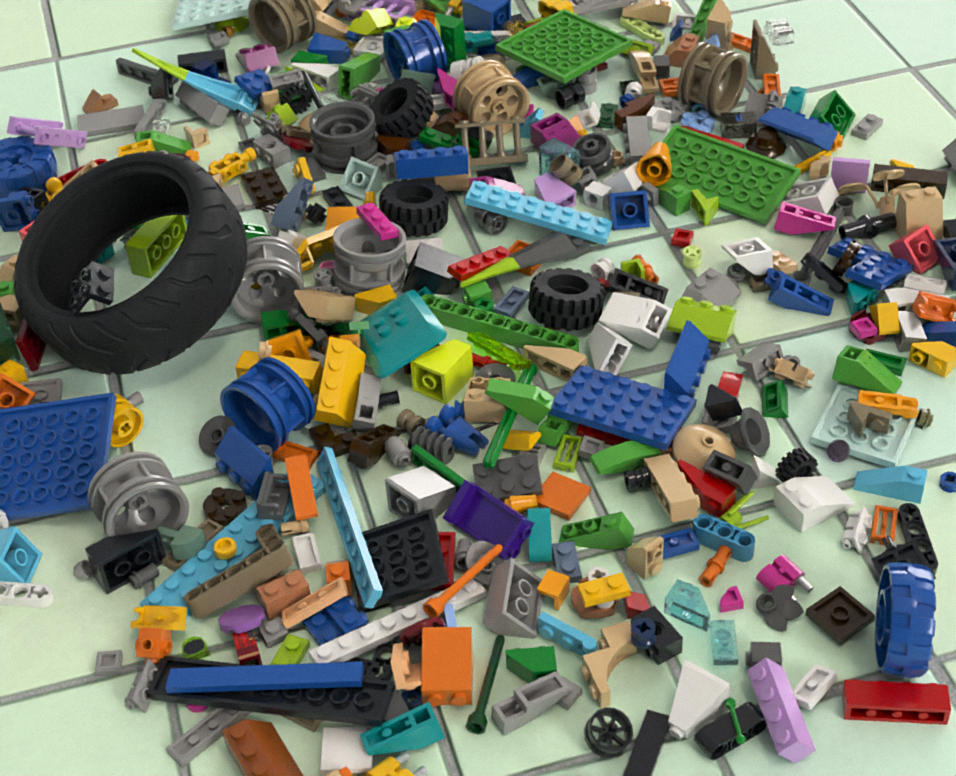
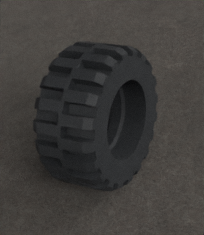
[369,78,434,139]
[379,179,449,237]
[528,268,605,331]

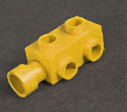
[208,147,257,183]

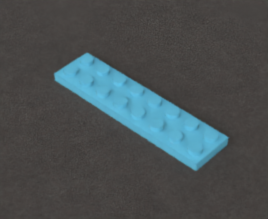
[464,181,613,246]

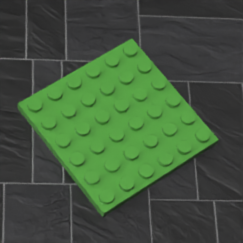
[495,9,633,84]

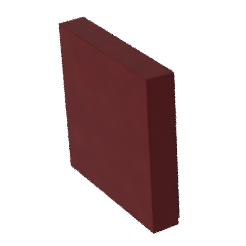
[15,318,46,371]

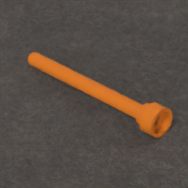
[423,544,503,618]

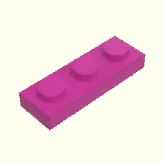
[356,203,398,241]

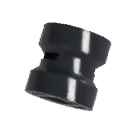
[624,467,651,492]

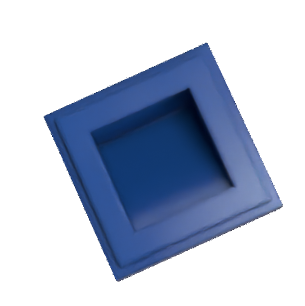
[669,19,683,41]

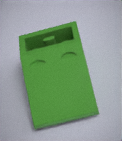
[832,345,902,394]

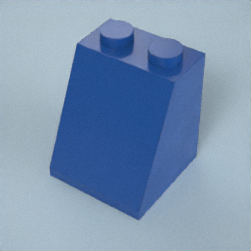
[462,0,511,38]

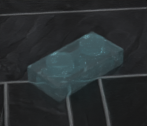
[710,620,739,665]

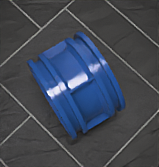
[383,19,448,82]

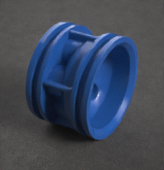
[220,357,315,452]

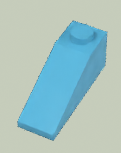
[853,465,928,504]

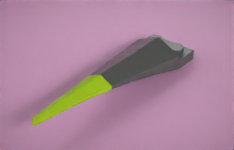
[460,232,591,287]

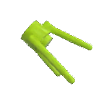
[718,491,769,529]

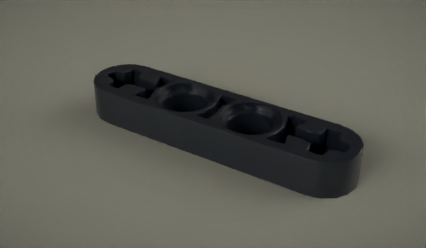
[898,503,938,574]

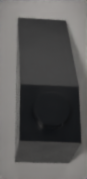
[604,268,669,305]

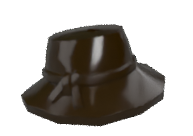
[745,127,787,159]

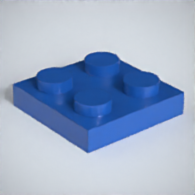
[234,69,272,100]

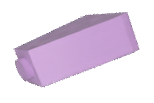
[534,172,576,208]

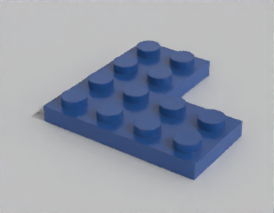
[827,238,914,291]

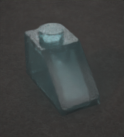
[664,579,710,632]

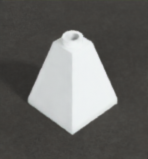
[668,660,732,740]

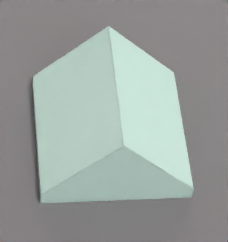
[339,157,383,200]

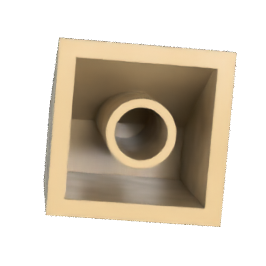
[894,187,943,240]

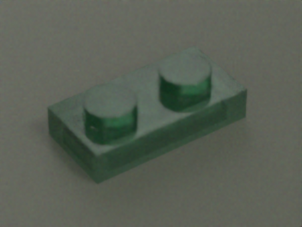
[597,103,618,129]

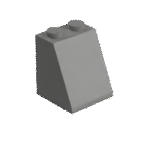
[385,466,456,519]

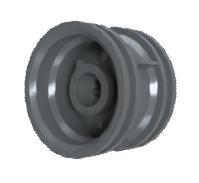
[309,101,379,174]

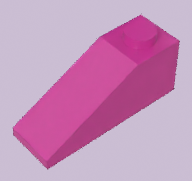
[774,202,836,234]

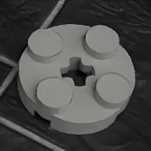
[652,97,685,123]

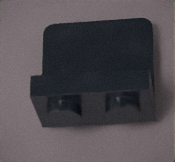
[70,261,115,316]

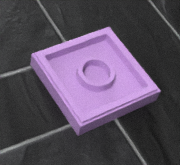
[831,157,870,193]

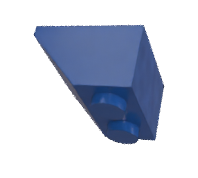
[608,190,650,230]

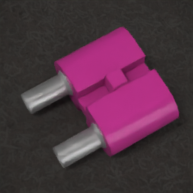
[756,554,813,601]

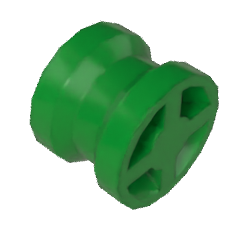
[474,297,494,313]

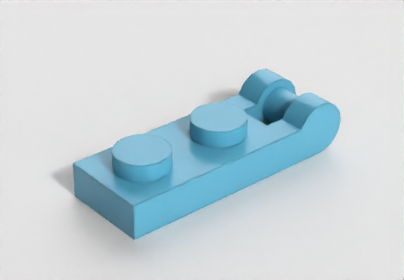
[538,612,597,659]

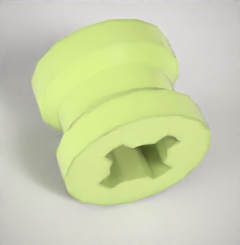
[682,245,702,269]

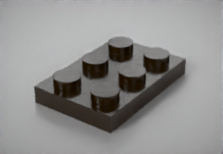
[240,167,288,209]

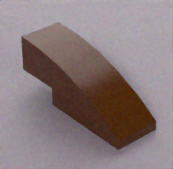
[614,93,655,132]

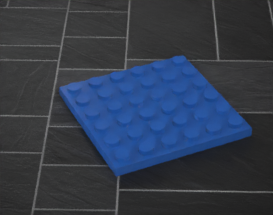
[0,392,117,521]

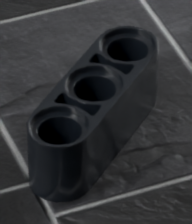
[694,702,767,760]

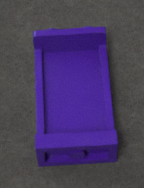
[443,480,535,561]

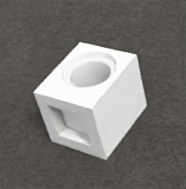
[583,181,612,211]

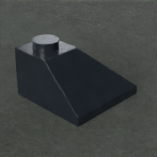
[148,68,174,99]

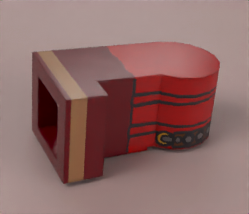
[233,630,262,666]

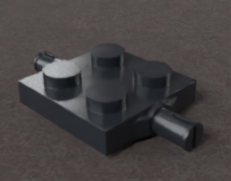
[871,536,936,580]

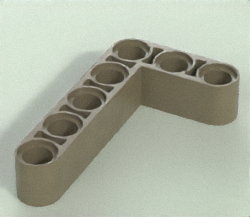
[183,524,294,619]

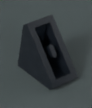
[705,384,743,421]

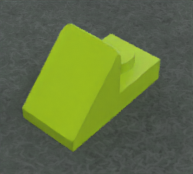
[691,189,719,226]

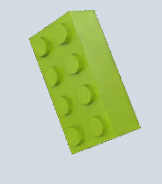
[125,215,187,278]

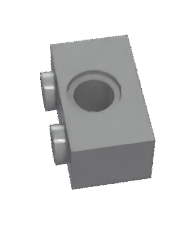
[253,133,291,169]

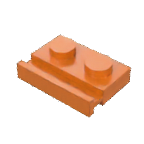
[658,77,679,97]

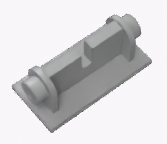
[124,659,158,713]

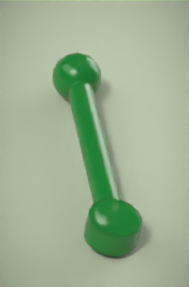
[725,698,746,745]

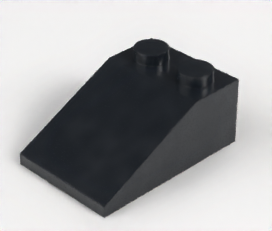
[85,529,166,595]

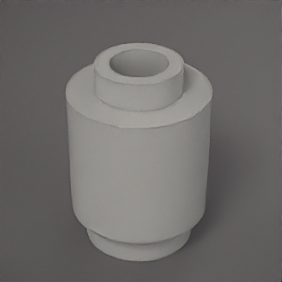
[385,436,412,467]

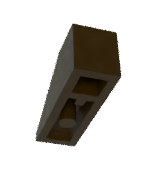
[347,424,402,469]

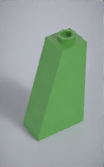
[338,52,381,100]

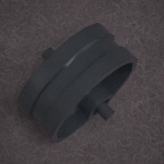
[584,707,633,758]

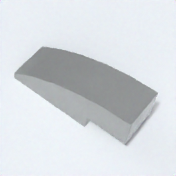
[491,671,570,736]

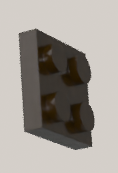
[805,586,875,645]

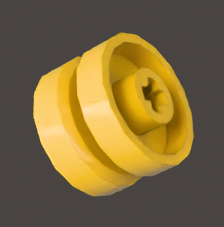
[110,393,144,448]

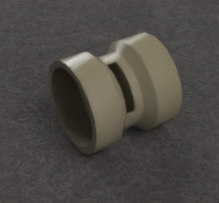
[396,409,426,435]

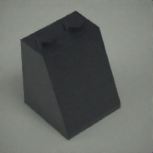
[402,242,462,295]

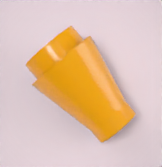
[504,494,538,514]

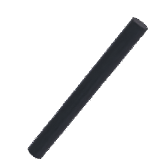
[301,70,324,109]

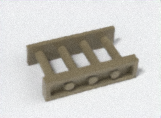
[455,116,528,166]

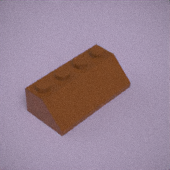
[222,719,303,776]

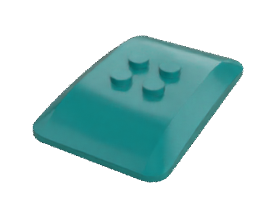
[360,290,447,378]

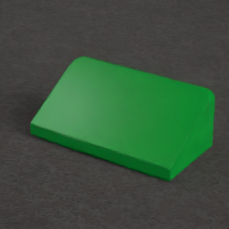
[762,380,788,418]

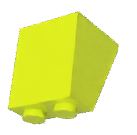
[410,339,473,404]

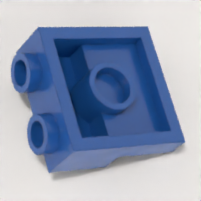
[0,190,41,232]
[303,596,369,646]

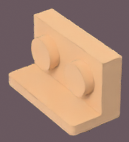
[391,642,422,691]

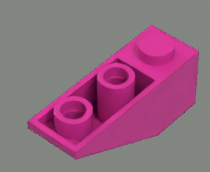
[437,68,458,110]

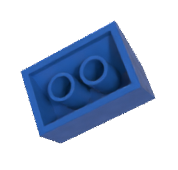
[215,425,274,501]

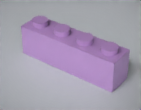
[747,658,816,763]

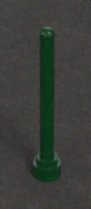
[466,635,505,734]

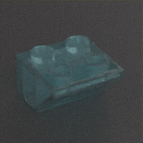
[539,137,579,179]

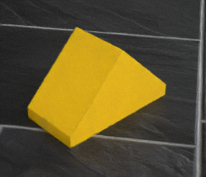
[869,302,900,335]

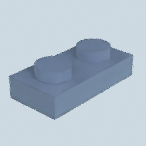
[494,286,529,318]
[552,541,582,583]

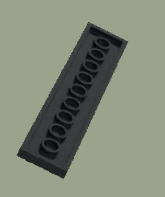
[146,656,395,727]

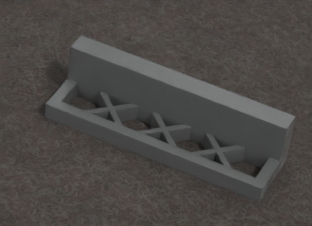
[116,57,179,85]

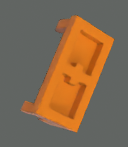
[911,291,956,322]

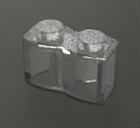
[763,18,794,46]

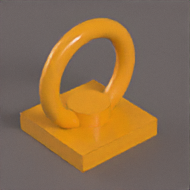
[264,329,314,361]

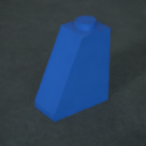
[307,33,351,64]

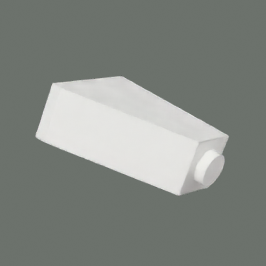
[588,323,633,375]

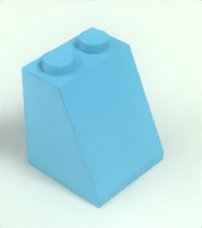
[0,526,43,583]

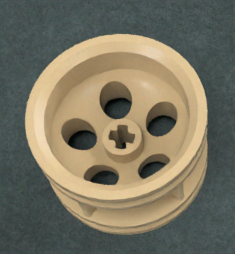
[453,60,530,138]

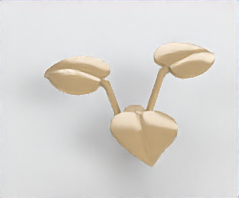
[837,169,921,215]

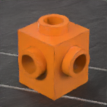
[135,628,172,663]

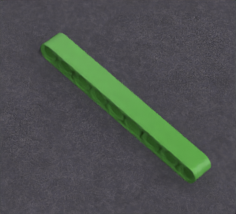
[421,294,579,352]

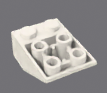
[598,292,673,350]

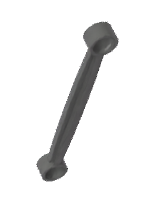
[791,196,854,286]

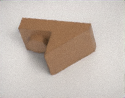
[82,89,119,114]

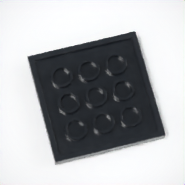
[353,509,450,611]

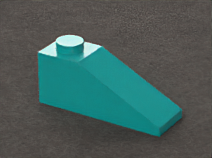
[784,86,807,114]
[360,702,445,756]

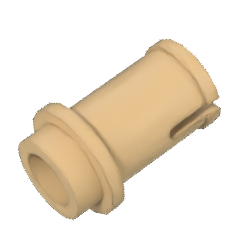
[281,519,310,537]

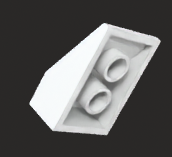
[777,177,839,214]
[773,476,855,533]

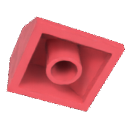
[889,224,939,274]

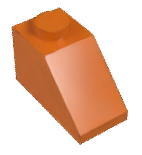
[325,559,353,597]

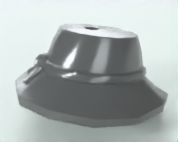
[730,407,770,457]

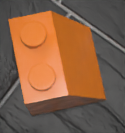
[421,627,474,706]

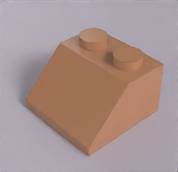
[664,33,700,68]
[252,569,311,621]

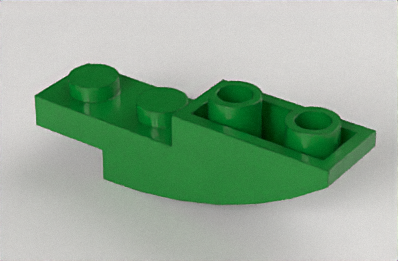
[419,127,490,158]

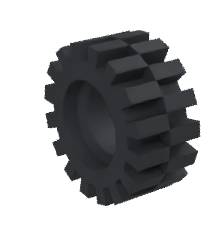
[280,82,312,115]
[775,447,818,483]

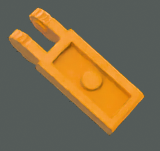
[857,390,919,419]

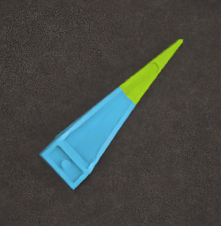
[131,48,260,117]

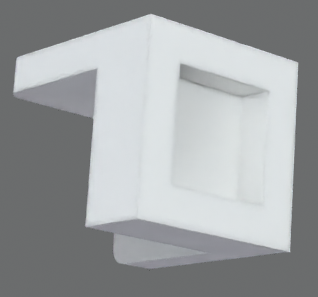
[576,101,601,129]
[646,106,671,134]

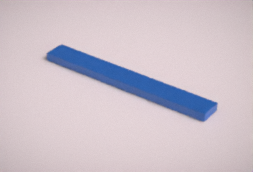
[165,661,364,693]

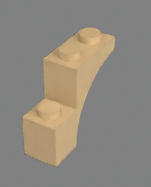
[580,621,637,708]

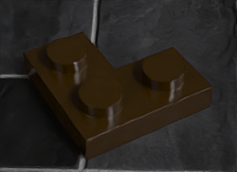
[309,423,357,458]

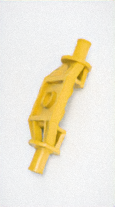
[297,226,338,272]

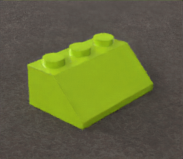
[666,296,737,343]

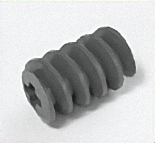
[408,426,455,464]

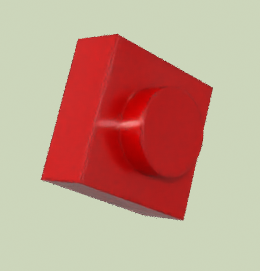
[671,228,694,247]

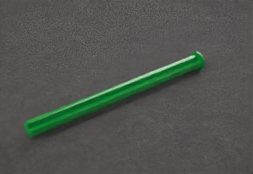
[483,362,538,469]

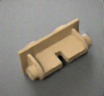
[769,357,815,389]

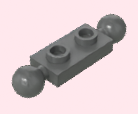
[288,306,328,355]

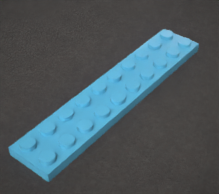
[140,473,326,619]

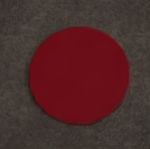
[280,133,314,153]
[399,618,446,648]

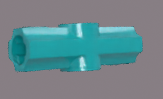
[465,31,493,52]

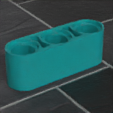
[528,508,552,563]

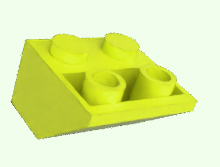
[347,8,393,36]

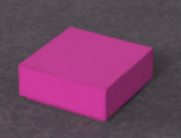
[849,317,878,340]

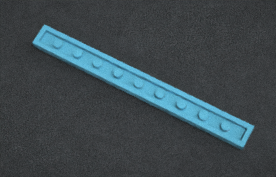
[316,447,383,609]

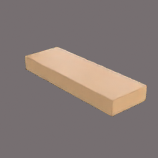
[281,577,348,629]

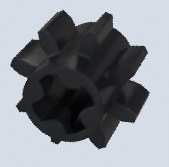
[305,203,327,225]

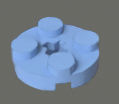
[681,110,716,133]

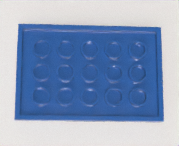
[548,365,697,451]

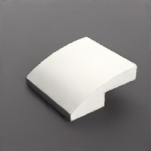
[321,726,374,774]

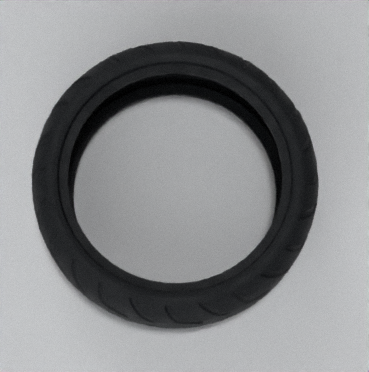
[14,151,247,375]

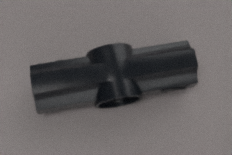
[838,212,897,240]

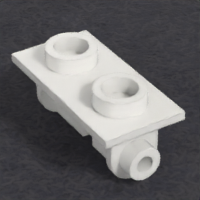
[841,505,872,554]

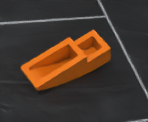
[285,454,318,521]

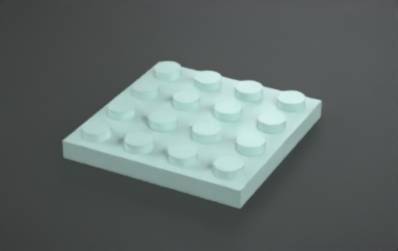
[810,384,921,467]

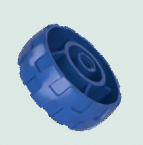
[0,136,58,198]
[875,562,936,678]

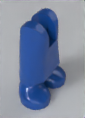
[425,404,489,456]

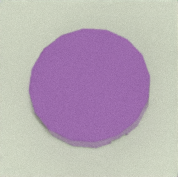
[218,604,266,633]

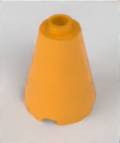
[636,142,673,187]

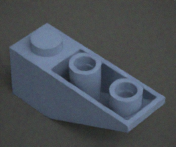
[271,177,314,233]

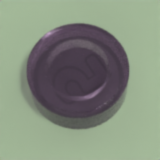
[827,439,850,462]

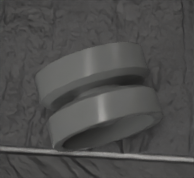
[572,133,615,177]

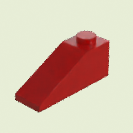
[678,459,736,518]

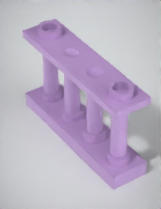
[345,0,416,29]
[6,116,88,148]

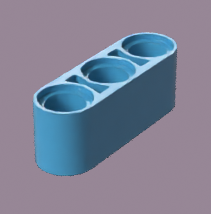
[693,514,755,562]

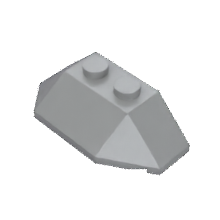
[681,268,741,306]

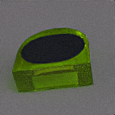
[182,636,210,660]

